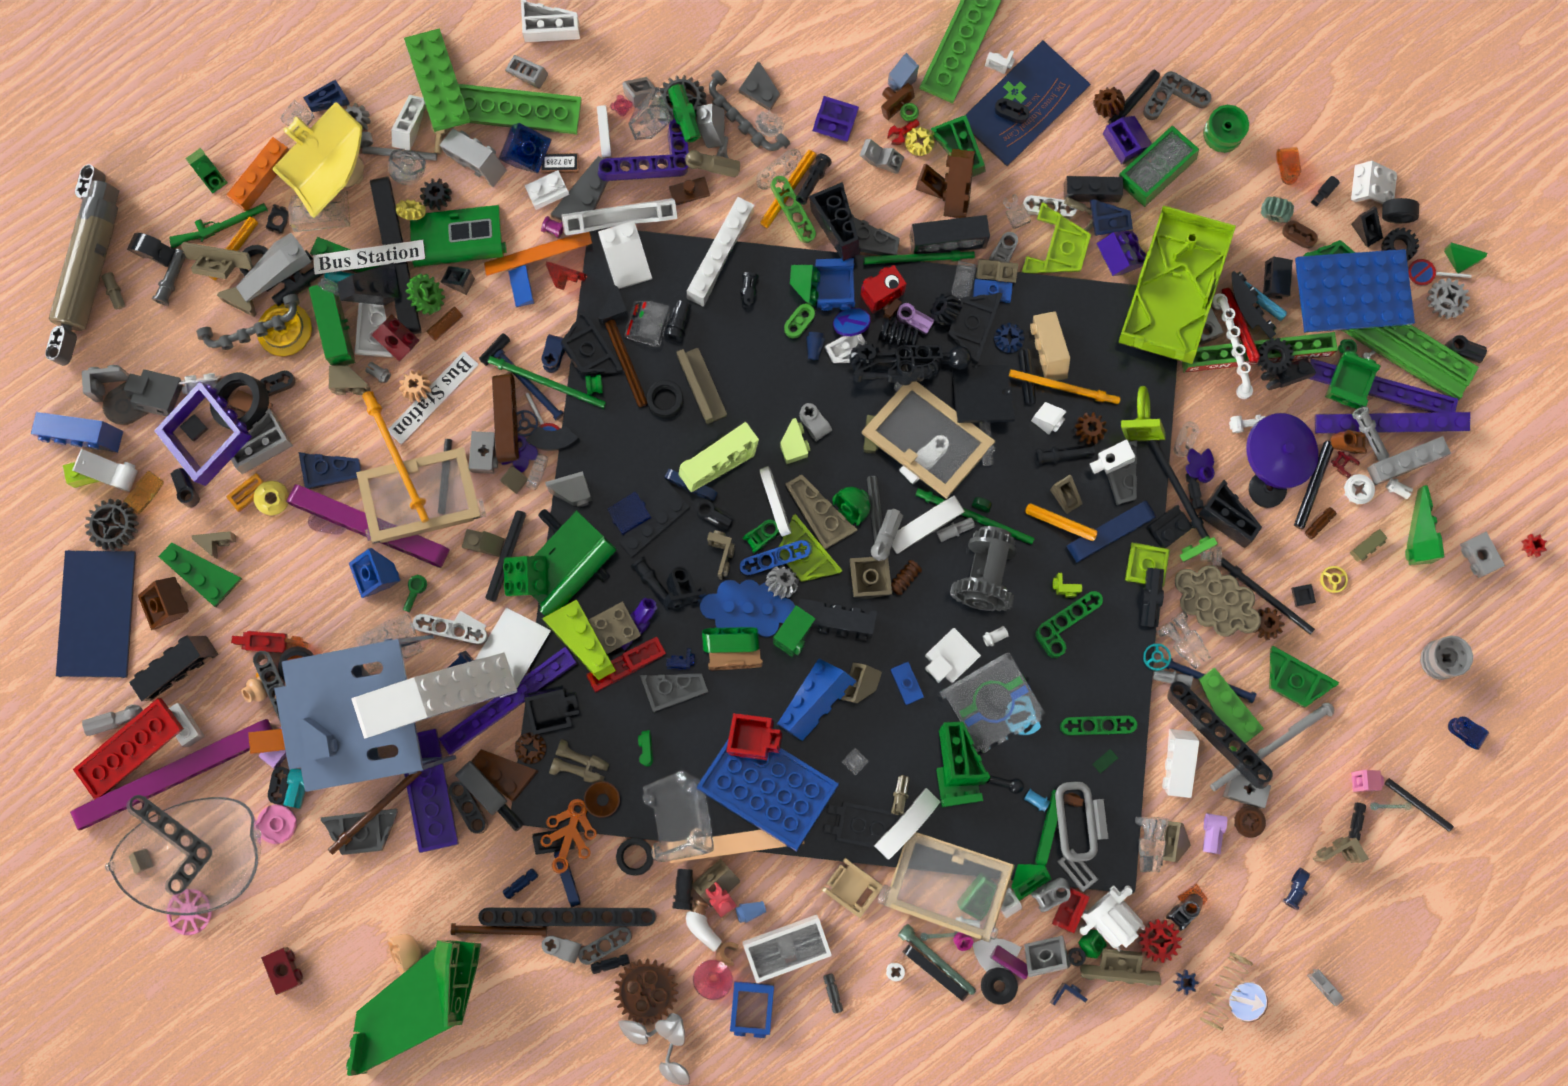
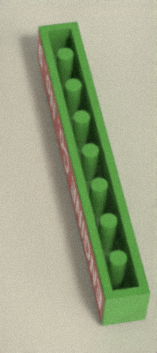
[1182,332,1338,373]

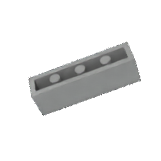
[1367,436,1451,485]

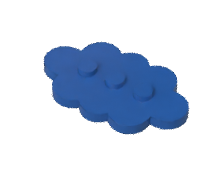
[700,580,795,637]

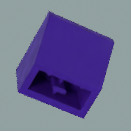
[1103,116,1152,165]
[1097,230,1146,276]

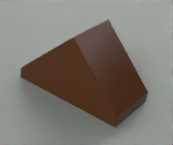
[916,164,947,199]

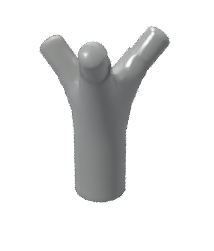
[716,136,729,158]

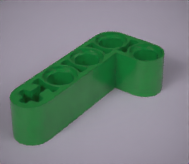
[1035,591,1103,658]

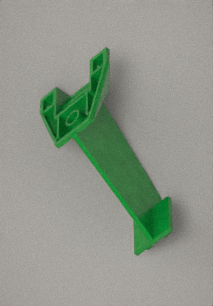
[346,940,481,1076]

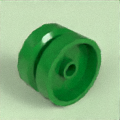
[1203,104,1249,153]

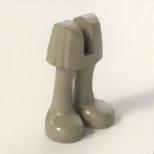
[549,739,609,783]

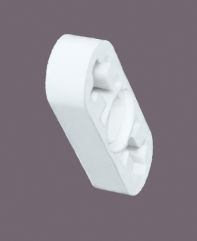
[597,105,612,158]
[1022,195,1077,219]

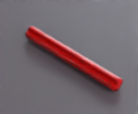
[1221,287,1260,362]

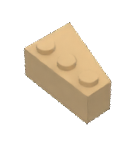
[1030,311,1070,381]

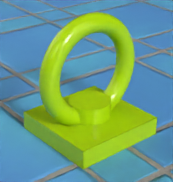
[1121,386,1165,441]

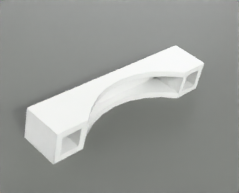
[687,197,754,307]
[562,198,678,235]

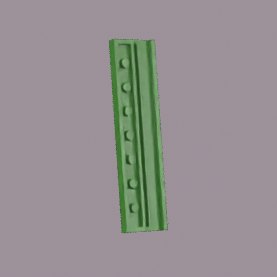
[1341,325,1479,401]

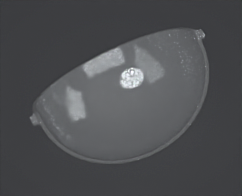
[105,797,261,916]

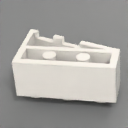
[521,0,580,42]
[1162,729,1199,798]

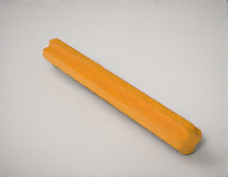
[760,150,816,228]

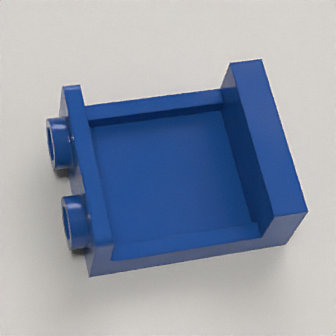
[815,258,855,311]

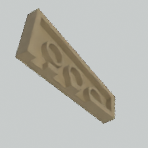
[785,475,857,550]

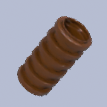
[891,560,922,596]

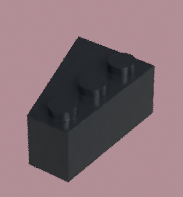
[337,262,400,305]
[1198,480,1262,548]

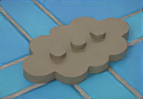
[1175,566,1261,637]

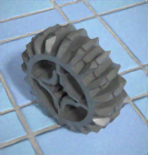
[657,75,707,121]
[84,499,139,551]

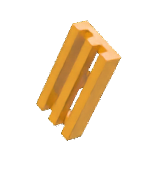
[226,473,264,512]

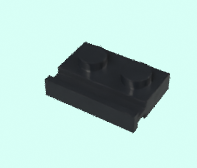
[1147,505,1193,548]

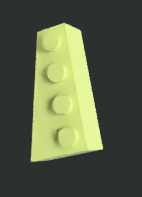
[678,422,759,492]

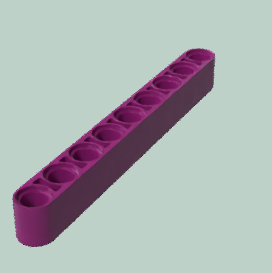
[286,484,450,568]

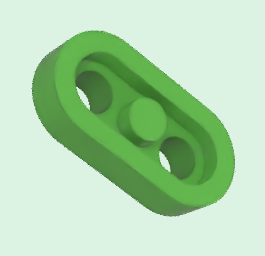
[784,304,815,338]

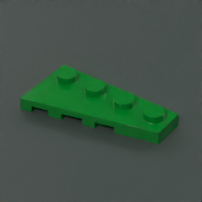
[158,542,242,607]

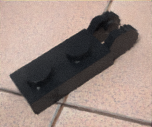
[1261,357,1316,390]

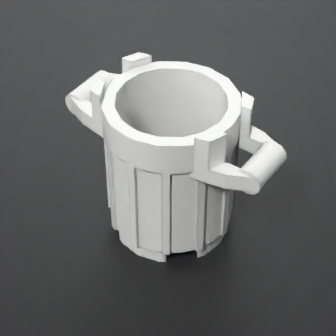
[1080,886,1145,951]

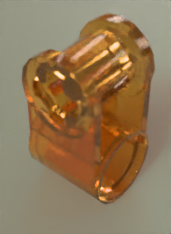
[1276,147,1301,185]

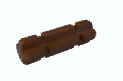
[1305,507,1337,539]

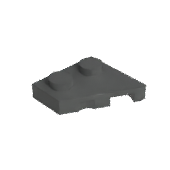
[739,62,780,111]

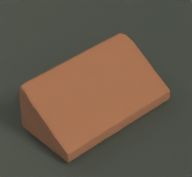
[228,390,273,413]

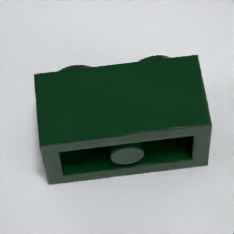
[1092,749,1118,774]

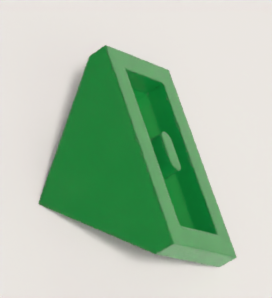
[1444,242,1488,274]
[1011,864,1052,901]

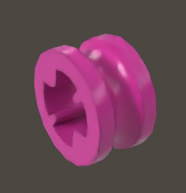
[953,932,973,951]

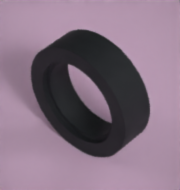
[210,372,269,431]

